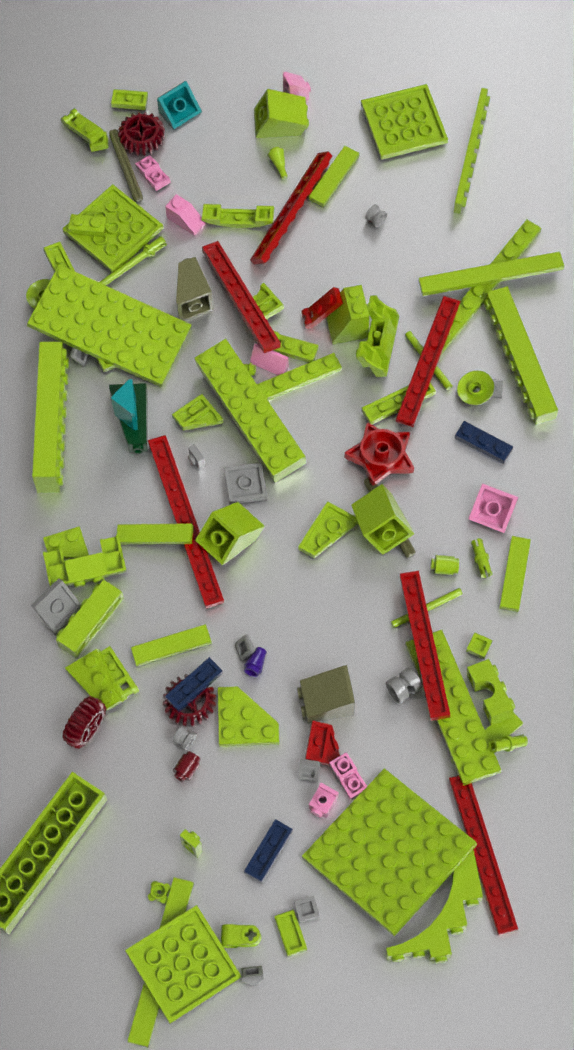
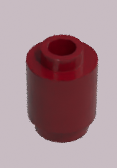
[173,751,201,782]

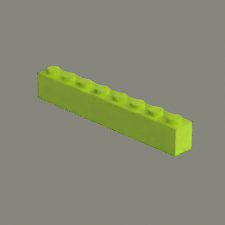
[484,286,559,425]

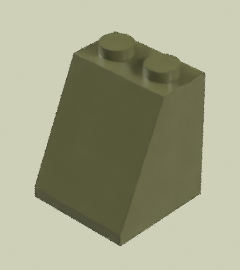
[176,257,214,321]
[297,665,355,724]

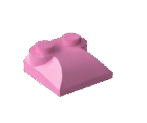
[469,484,519,533]

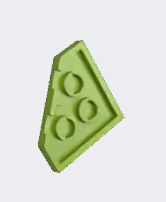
[218,686,279,747]

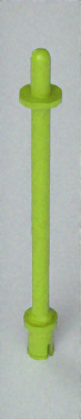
[99,236,167,286]

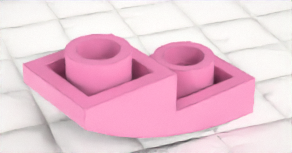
[135,155,171,191]
[329,752,367,800]

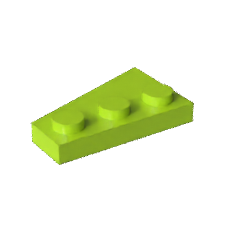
[298,501,358,559]
[65,649,124,711]

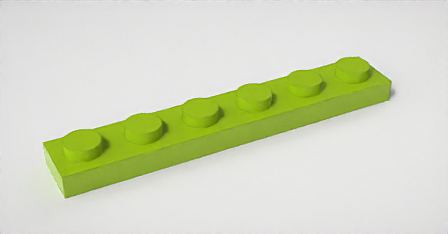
[257,353,342,401]

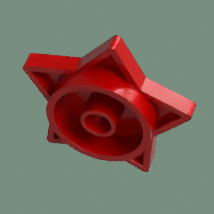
[344,423,414,486]

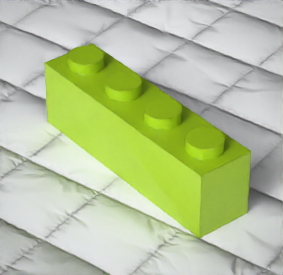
[56,579,124,659]

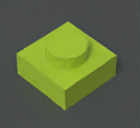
[90,131,108,152]
[466,632,493,660]

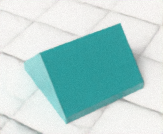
[157,81,202,129]
[111,379,138,430]

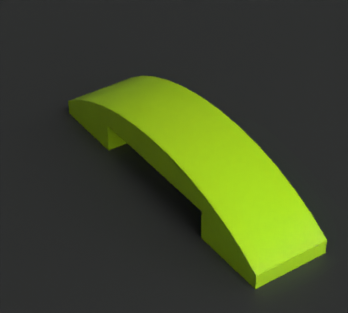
[202,204,274,228]

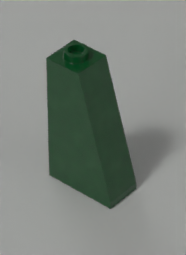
[109,383,148,454]

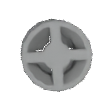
[365,204,387,227]
[172,725,197,750]

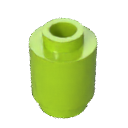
[430,555,459,575]

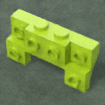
[356,295,400,377]
[43,535,127,588]

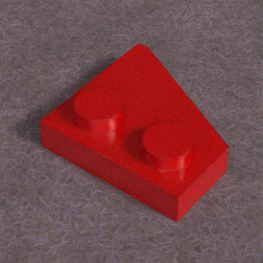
[305,721,340,766]

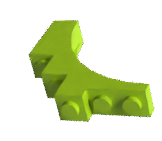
[386,850,483,964]

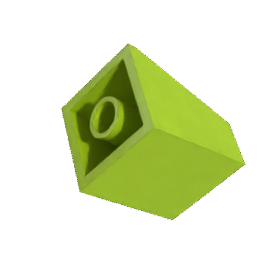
[254,89,309,138]
[326,285,370,345]
[351,484,414,555]
[195,502,265,565]

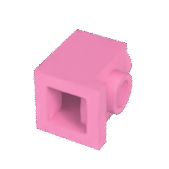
[309,783,339,818]

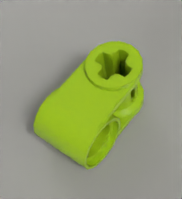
[221,924,262,948]

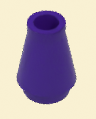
[244,647,267,677]

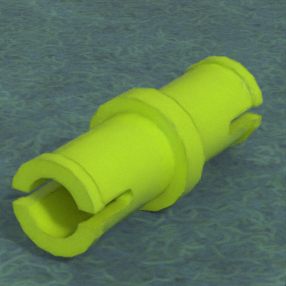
[471,538,493,578]
[488,734,528,753]

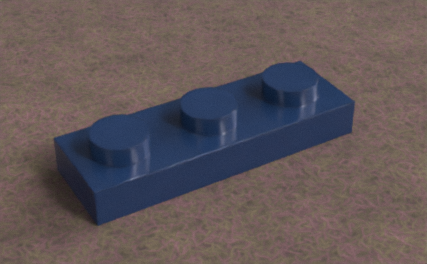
[454,421,513,464]
[165,657,223,713]
[244,819,293,884]

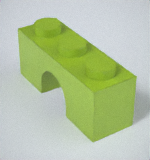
[467,659,515,725]

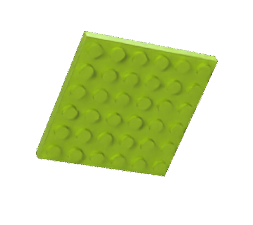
[302,768,477,936]

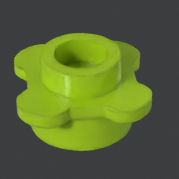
[148,881,171,904]

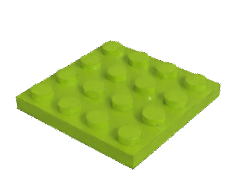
[361,84,448,160]
[62,184,164,272]
[125,905,242,1024]

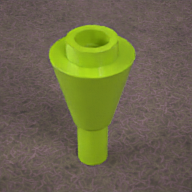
[267,147,288,179]

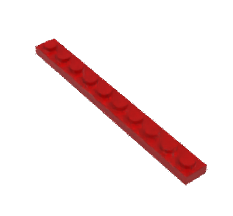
[148,435,224,609]

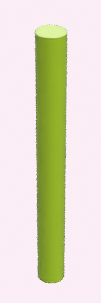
[405,331,453,390]
[391,588,463,628]

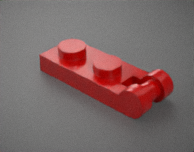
[301,287,343,329]

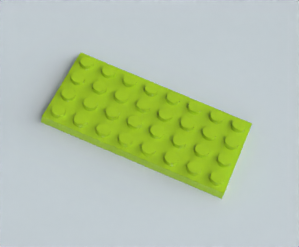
[27,264,192,387]

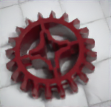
[118,111,165,156]
[162,674,216,727]
[62,696,106,749]

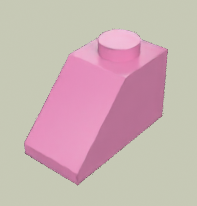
[283,72,311,101]
[165,194,206,236]

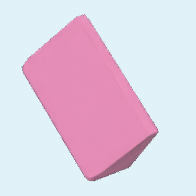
[250,344,289,375]

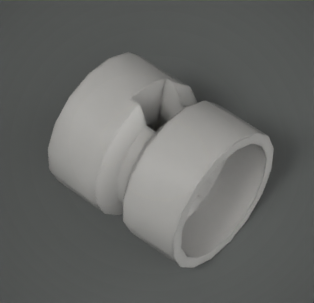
[385,667,423,704]

